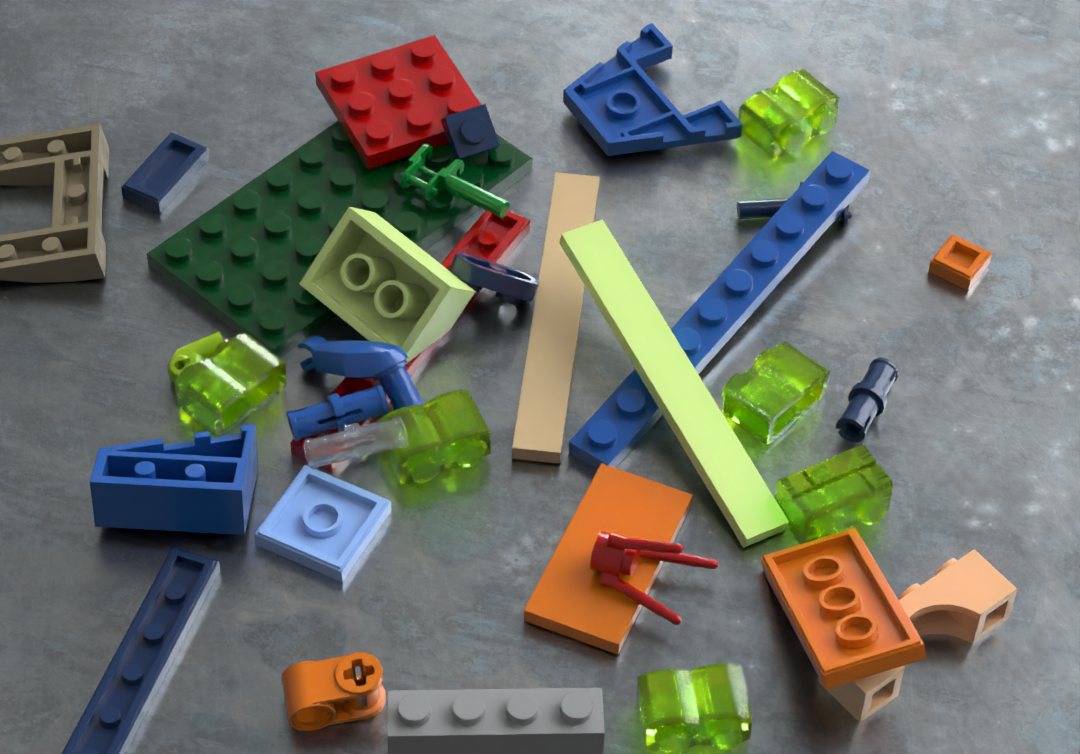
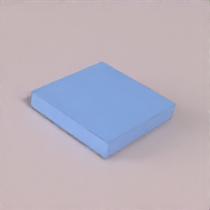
[254,465,391,583]

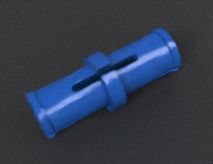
[286,384,389,442]

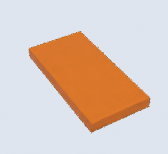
[524,463,693,655]
[760,528,926,690]

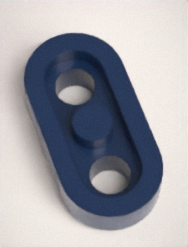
[449,252,540,306]

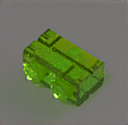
[775,445,894,544]

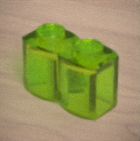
[738,69,840,158]
[174,333,287,437]
[722,341,830,445]
[377,390,491,484]
[637,663,753,754]

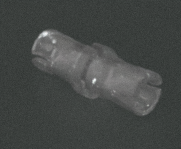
[304,416,408,470]

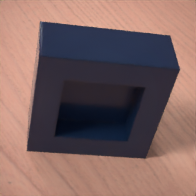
[440,104,500,160]

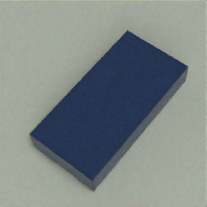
[121,132,209,214]

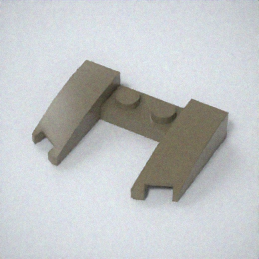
[0,123,109,283]

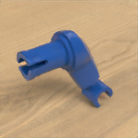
[298,336,425,417]

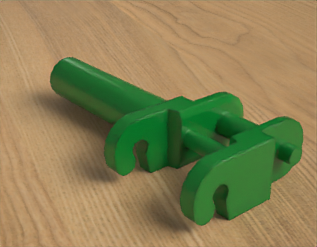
[400,144,510,218]

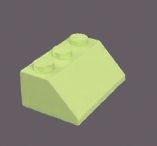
[299,207,476,363]

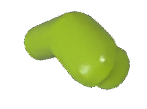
[167,331,229,385]

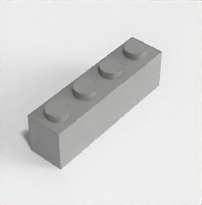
[387,688,605,754]

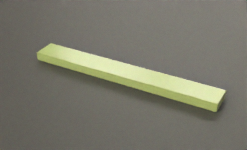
[559,219,789,548]

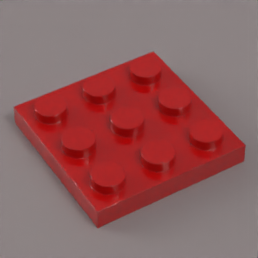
[315,35,481,169]

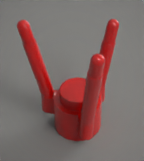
[590,531,718,625]

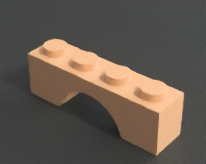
[818,549,1017,722]

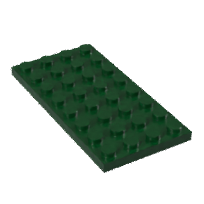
[147,121,533,363]

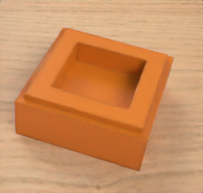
[928,234,992,291]

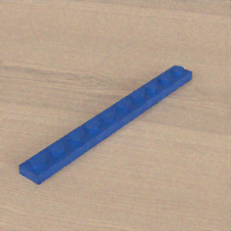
[569,151,870,470]

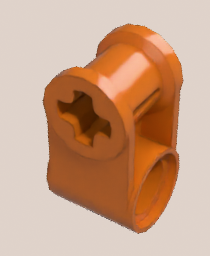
[281,652,386,731]

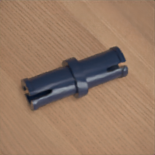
[836,357,899,442]

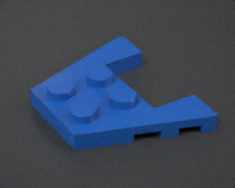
[563,23,743,156]

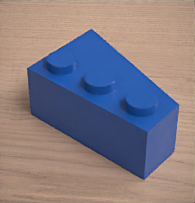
[90,424,258,535]

